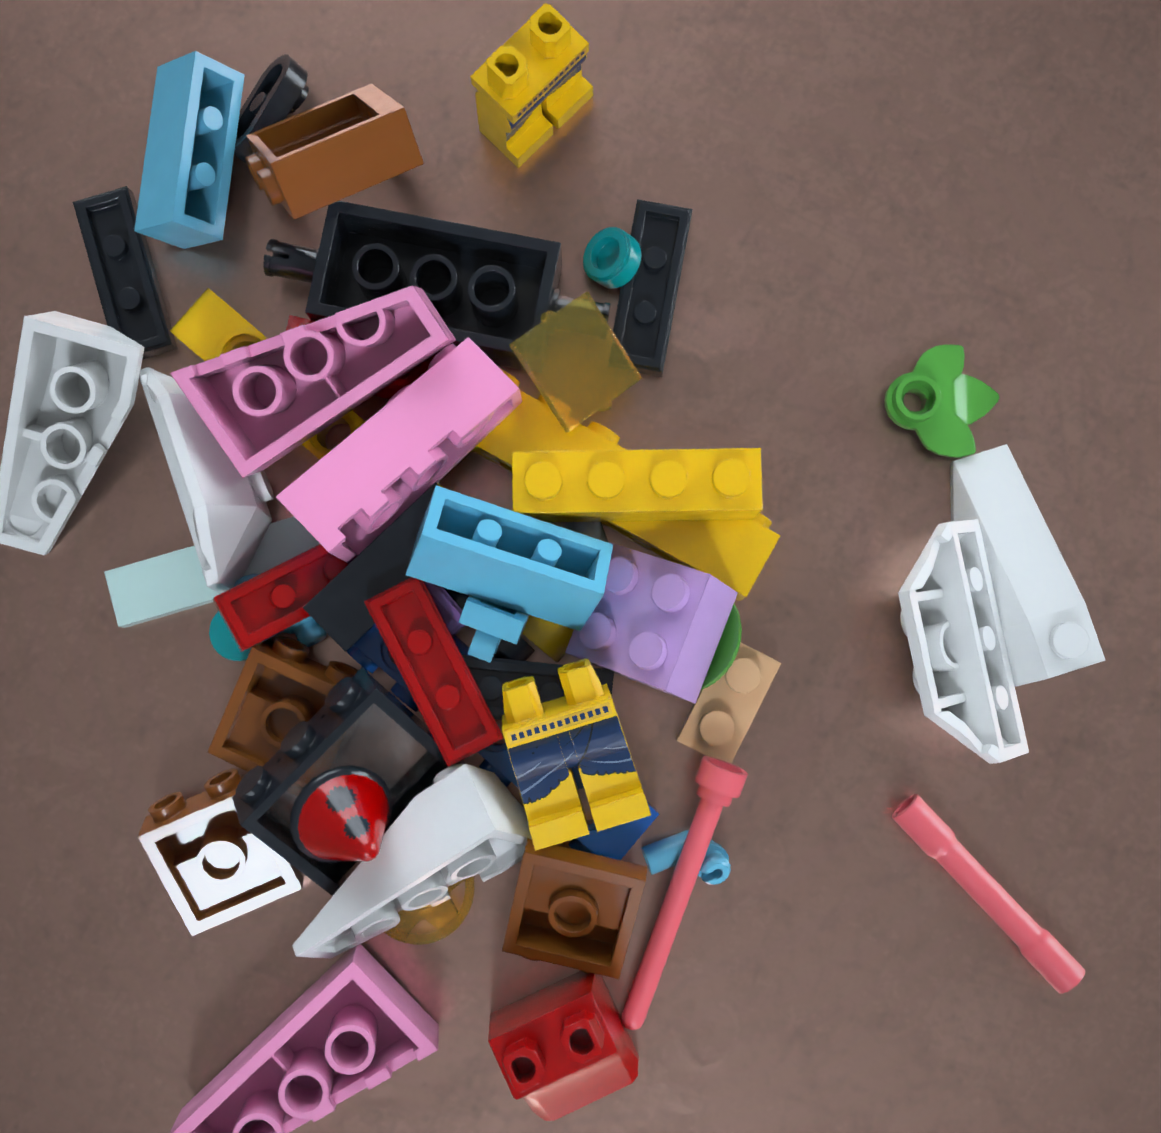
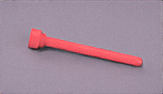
[621,756,748,1030]

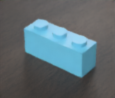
[134,51,245,249]
[405,485,613,631]

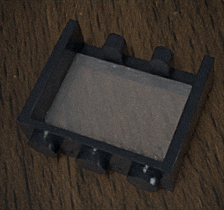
[232,667,466,896]

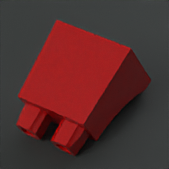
[488,971,639,1121]

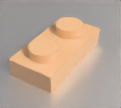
[676,642,781,764]

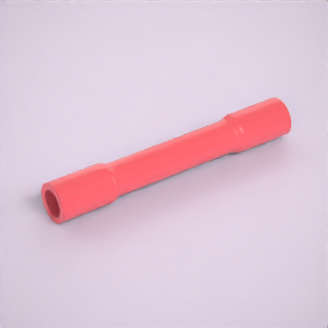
[892,794,1085,994]

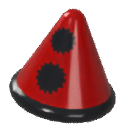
[290,765,392,863]

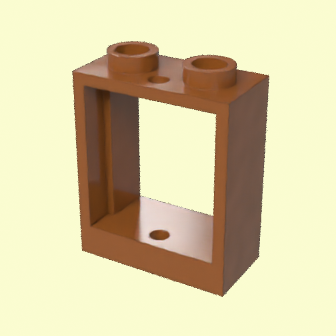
[245,83,424,220]

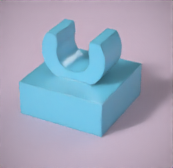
[458,596,529,663]

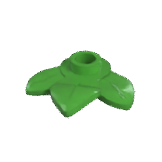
[885,345,1000,458]

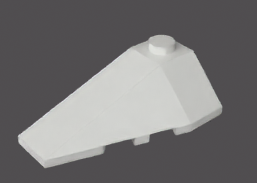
[950,444,1105,687]

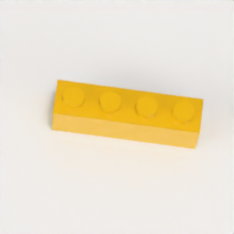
[512,448,763,522]

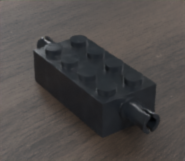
[263,201,611,373]

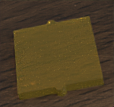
[509,291,642,432]

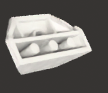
[139,367,274,594]
[898,519,1029,764]

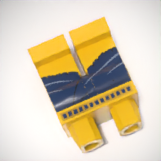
[470,3,593,168]
[502,658,651,851]

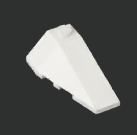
[0,311,145,556]
[292,764,532,959]

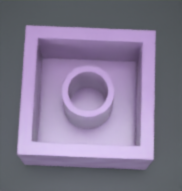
[565,542,738,704]

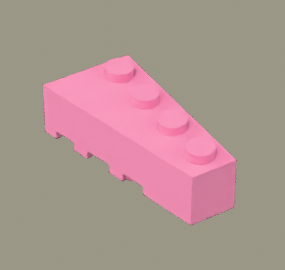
[170,285,456,478]
[276,337,522,563]
[170,944,439,1133]

